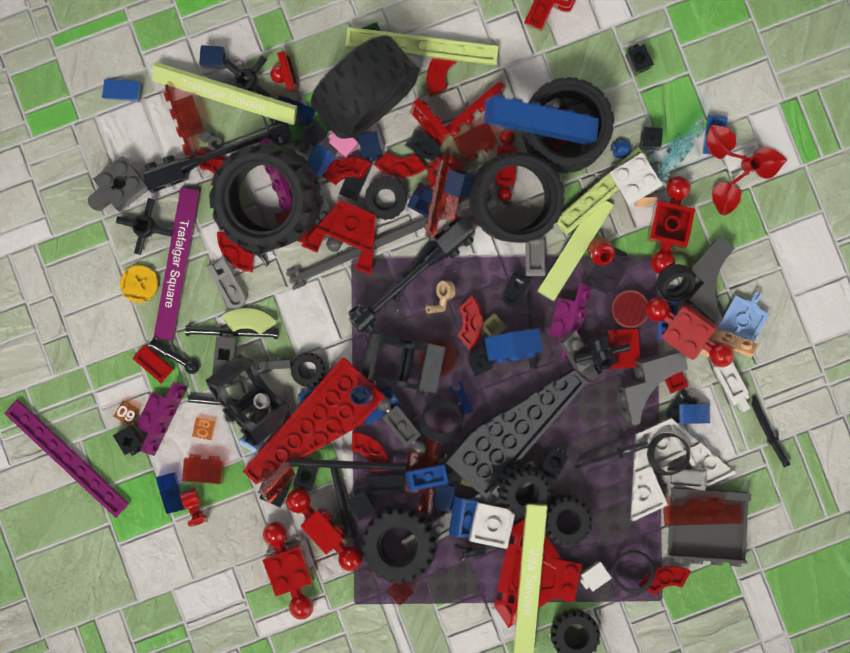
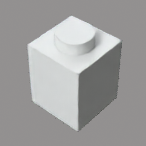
[580,560,612,592]

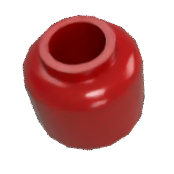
[587,237,615,265]

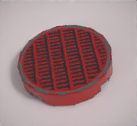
[611,290,648,329]

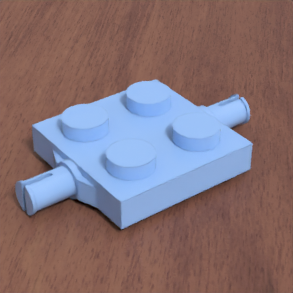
[718,291,769,342]

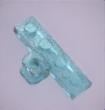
[656,117,706,183]

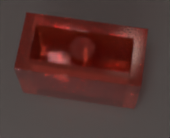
[453,123,498,162]
[182,454,225,484]

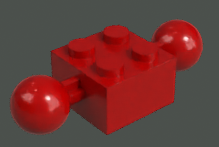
[647,176,695,274]
[646,297,735,368]
[286,488,363,571]
[262,522,314,620]

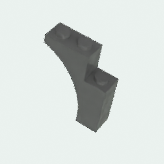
[687,236,735,325]
[617,349,688,426]

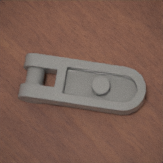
[206,257,246,309]

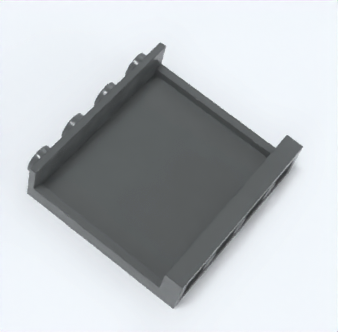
[667,488,751,567]

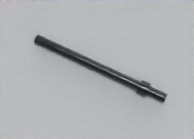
[289,457,406,471]

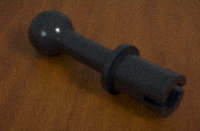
[147,337,200,374]

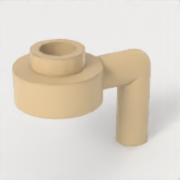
[426,280,455,313]

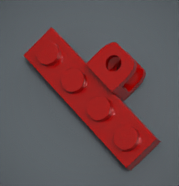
[524,0,576,32]

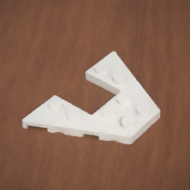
[631,418,736,521]

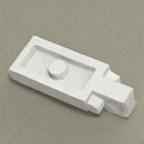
[713,362,750,412]

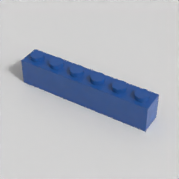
[484,94,599,145]

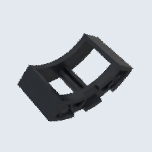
[361,333,445,396]
[205,354,291,445]

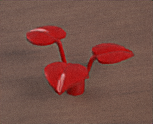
[707,125,787,216]

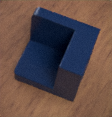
[199,45,226,70]
[443,169,474,198]
[407,183,439,217]
[432,484,457,513]

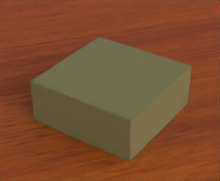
[483,313,507,337]

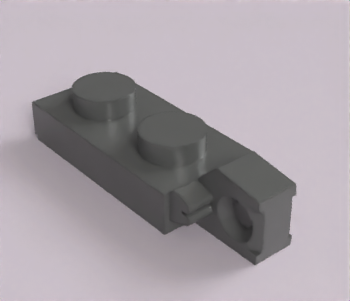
[559,330,599,381]

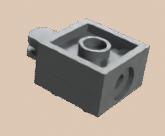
[88,156,148,212]

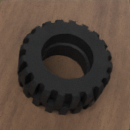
[361,506,438,584]

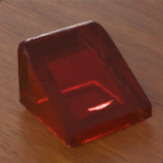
[387,582,414,606]

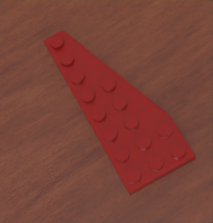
[242,357,386,484]

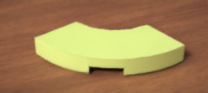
[222,308,276,334]

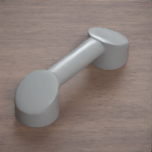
[223,393,270,424]

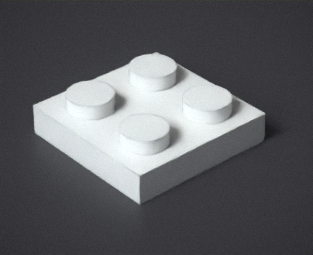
[609,153,663,206]
[469,502,515,549]

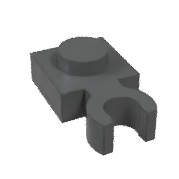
[257,357,292,370]

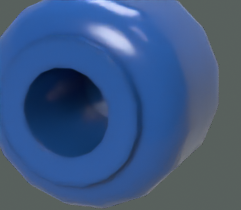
[610,139,631,159]

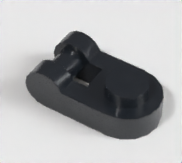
[405,130,440,160]
[502,271,531,307]
[666,388,699,423]

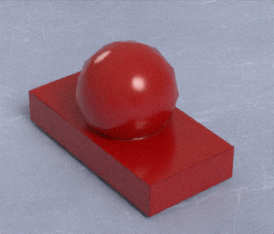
[270,51,299,92]

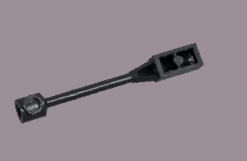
[142,119,292,193]
[348,216,475,334]

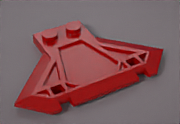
[494,519,582,628]

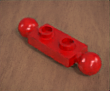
[495,130,517,202]

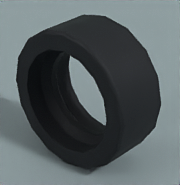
[656,264,696,302]

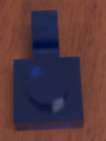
[449,381,474,415]

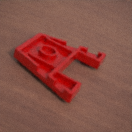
[301,200,376,275]

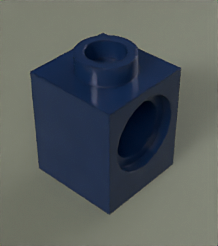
[358,131,382,162]

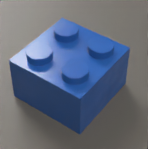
[485,329,543,364]

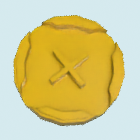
[120,265,159,303]

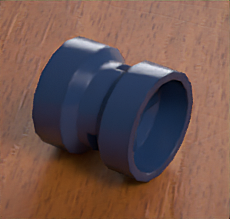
[350,386,374,405]

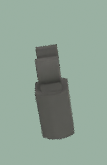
[190,121,223,151]

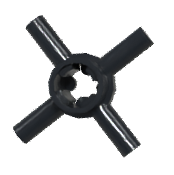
[223,55,271,97]
[116,198,173,255]
[573,332,630,374]

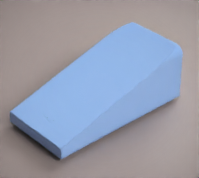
[238,435,265,452]

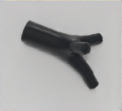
[244,248,271,267]
[455,543,485,562]

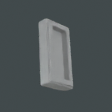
[525,239,545,276]
[667,467,707,490]

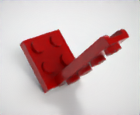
[410,82,505,146]

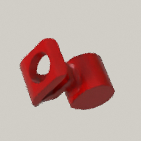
[180,488,208,527]

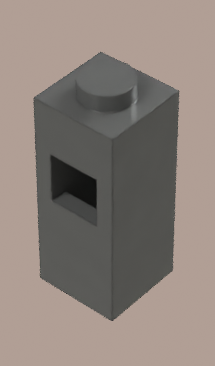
[212,333,238,385]

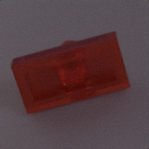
[259,461,296,503]

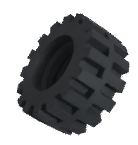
[290,353,326,387]

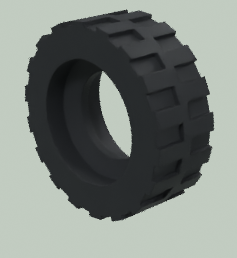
[365,176,407,220]

